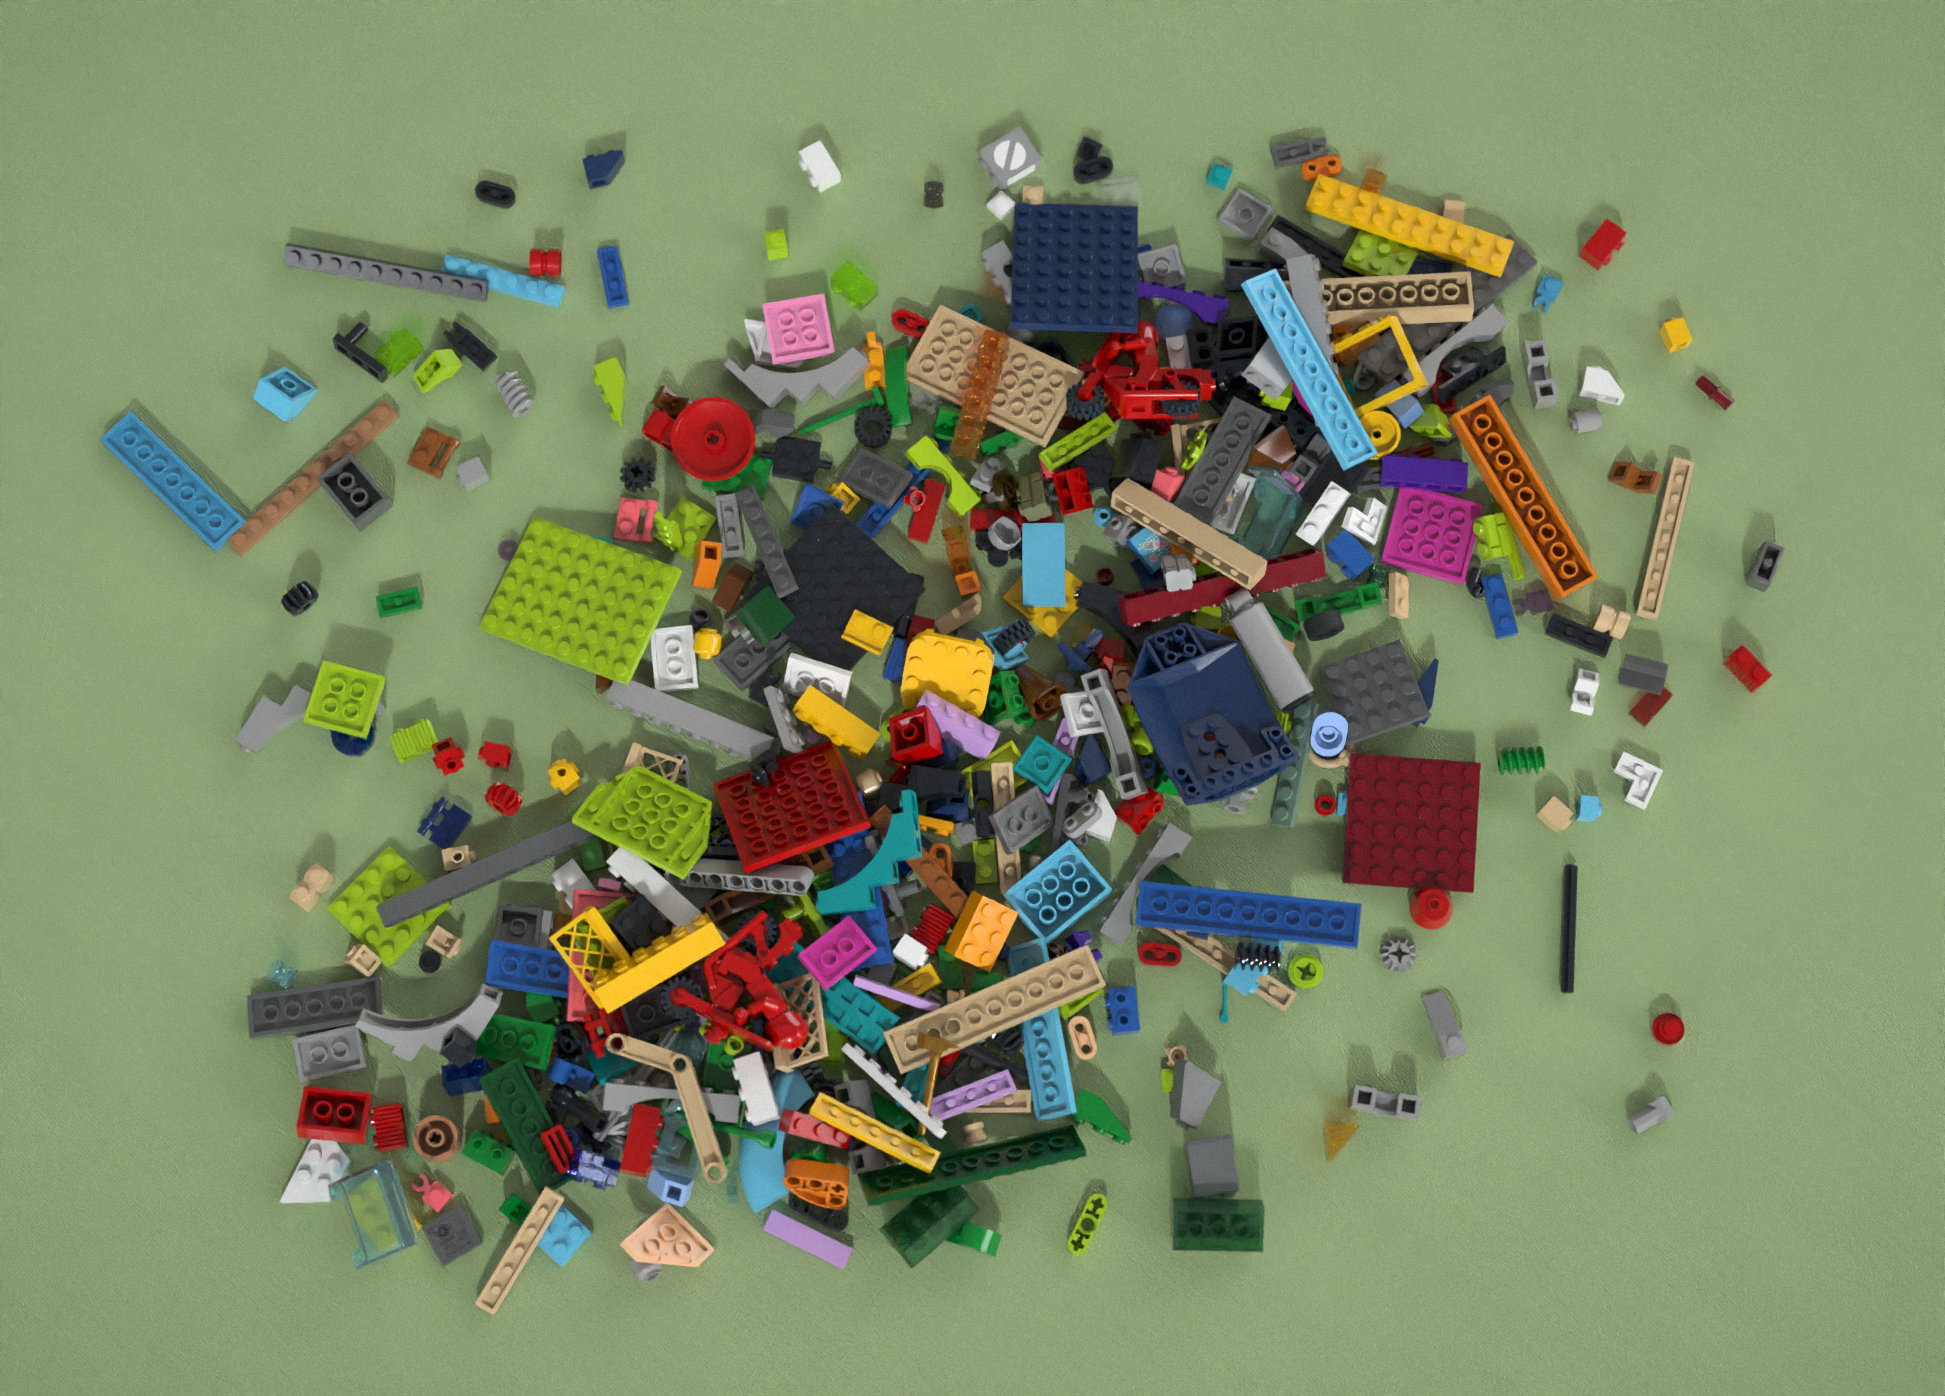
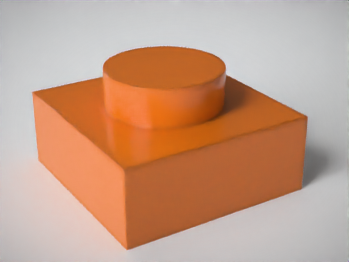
[955,570,981,598]

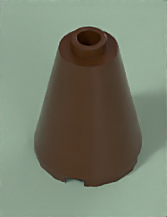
[1013,665,1067,721]

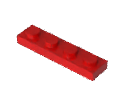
[970,508,1056,534]

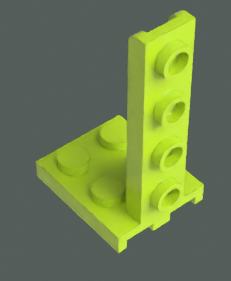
[654,496,718,561]

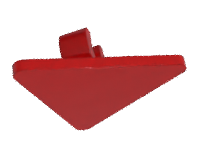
[885,759,911,785]

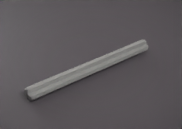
[593,1028,678,1141]

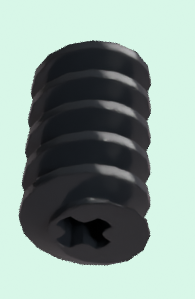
[1234,942,1281,974]

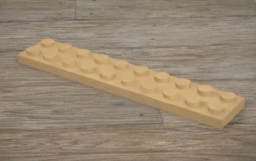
[884,945,1106,1075]

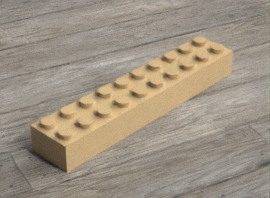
[1283,272,1474,328]

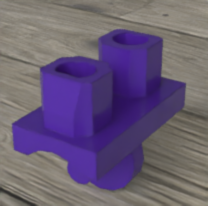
[1064,930,1102,963]

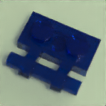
[416,796,473,849]

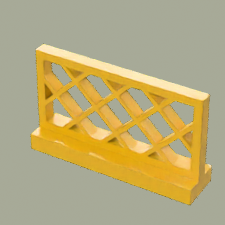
[549,905,631,1009]

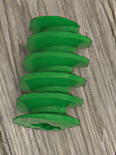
[1497,746,1545,776]

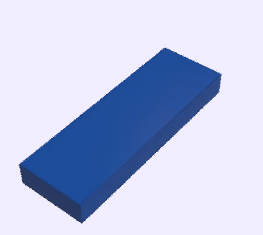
[597,246,629,309]

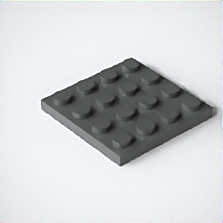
[1319,640,1430,746]

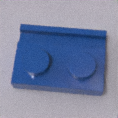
[882,638,909,685]

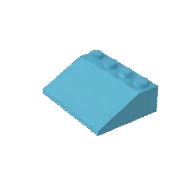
[1003,840,1112,947]

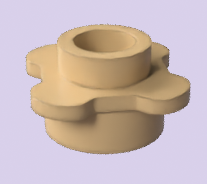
[1165,1045,1189,1069]

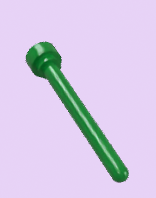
[676,1111,777,1150]

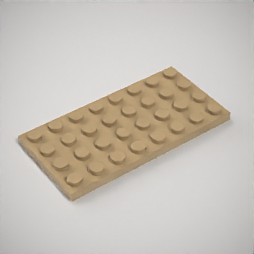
[907,305,1085,447]

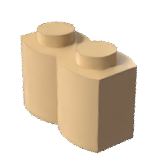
[290,863,334,912]

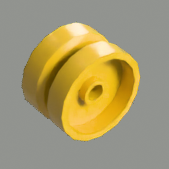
[1359,411,1401,461]

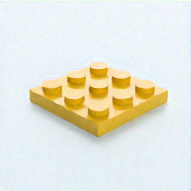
[1003,568,1082,639]

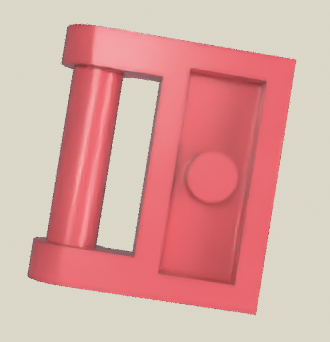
[614,497,658,544]

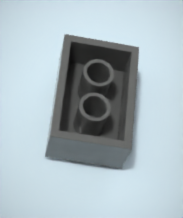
[316,452,393,532]

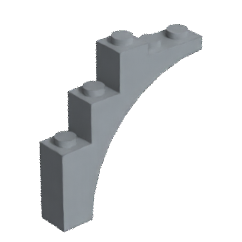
[355,983,502,1062]

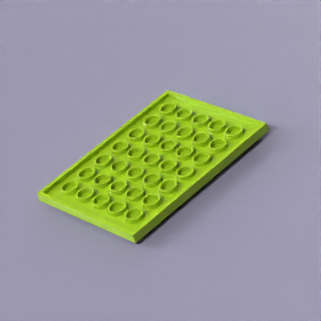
[478,516,682,686]

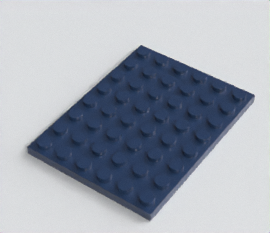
[1010,202,1138,333]

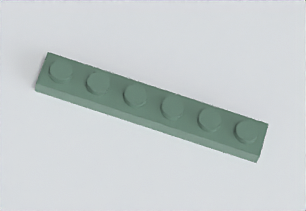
[1271,702,1319,828]

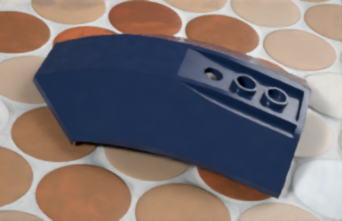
[1128,622,1300,806]

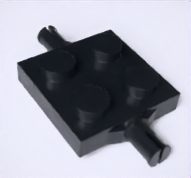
[761,436,833,483]
[1065,441,1115,498]

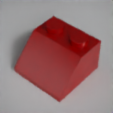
[889,706,942,766]

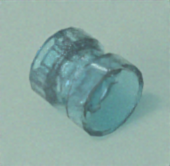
[267,960,298,989]

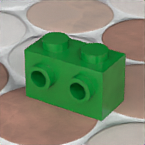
[461,1129,516,1176]

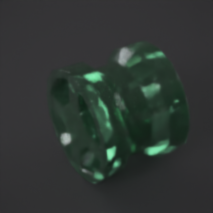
[1366,565,1390,588]

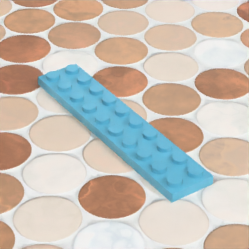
[1241,269,1378,471]

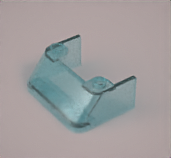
[1228,465,1304,560]

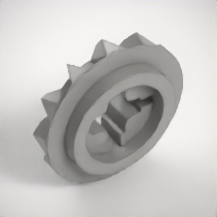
[1381,937,1417,972]

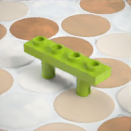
[780,891,831,950]

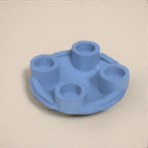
[1154,305,1195,344]

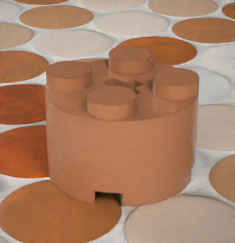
[413,1115,462,1163]

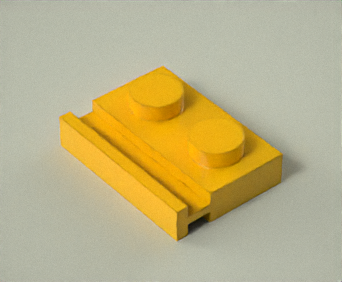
[841,610,894,657]

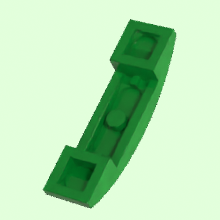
[885,345,913,428]
[1294,582,1383,622]

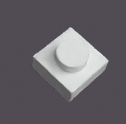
[987,191,1016,220]

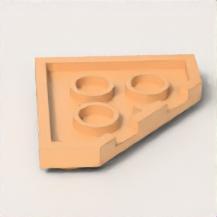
[620,1202,715,1267]

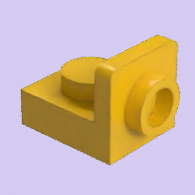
[825,482,860,515]

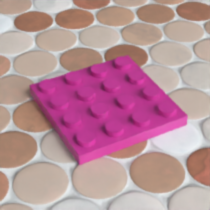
[1380,488,1484,585]

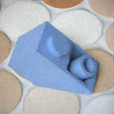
[646,1166,695,1207]

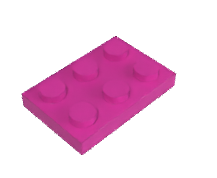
[797,916,877,991]

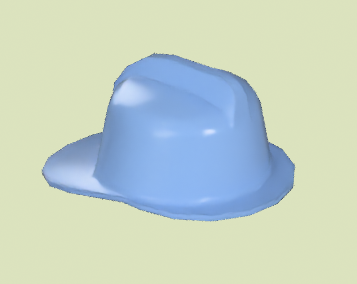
[1311,712,1348,756]

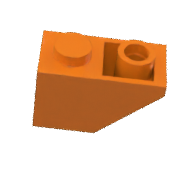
[692,540,722,589]

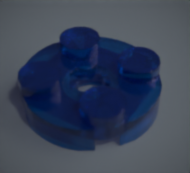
[331,724,376,757]

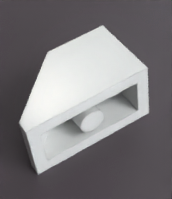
[1579,366,1625,405]

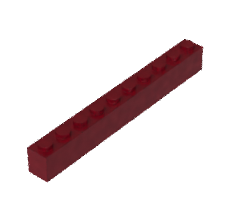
[1117,548,1326,627]

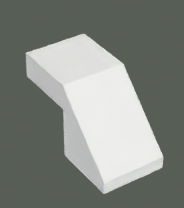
[1570,668,1600,716]

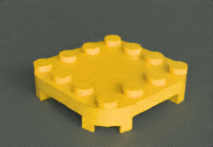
[901,629,994,719]

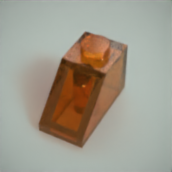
[1334,321,1380,367]

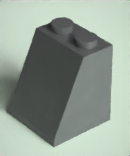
[1184,1134,1239,1202]

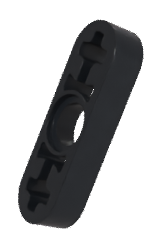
[788,1193,849,1231]

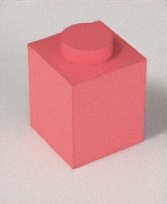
[1151,467,1185,501]

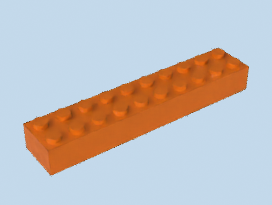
[1448,395,1598,602]

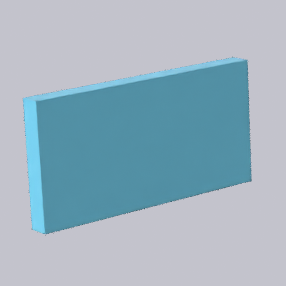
[1022,523,1065,607]

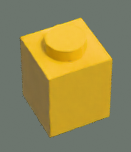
[1659,317,1692,353]

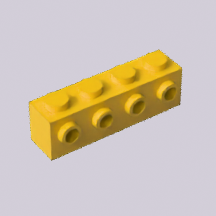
[792,685,881,760]

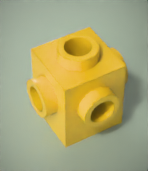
[547,758,583,796]

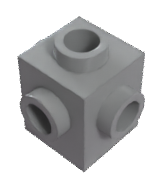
[1102,514,1141,549]

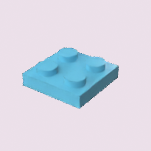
[537,1204,593,1267]

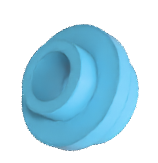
[1093,506,1114,527]

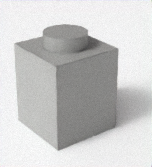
[455,456,490,491]

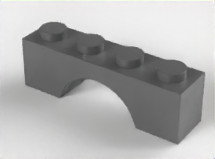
[833,1079,887,1175]

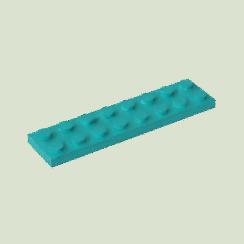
[740,927,901,1055]

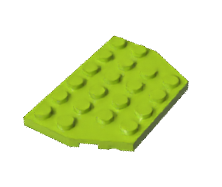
[572,765,712,880]

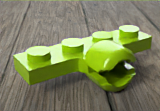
[1119,704,1154,755]

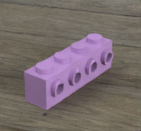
[913,689,1001,761]

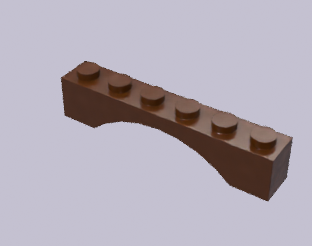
[704,845,835,928]

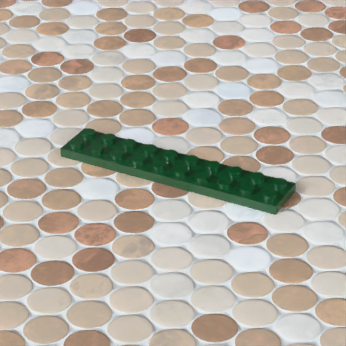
[858,1125,1086,1206]

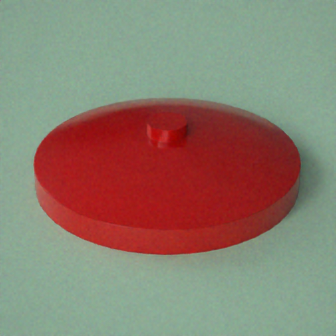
[671,397,756,482]

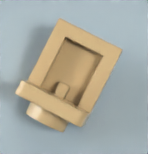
[424,925,462,958]

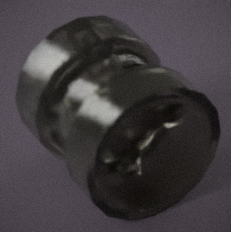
[923,181,944,209]

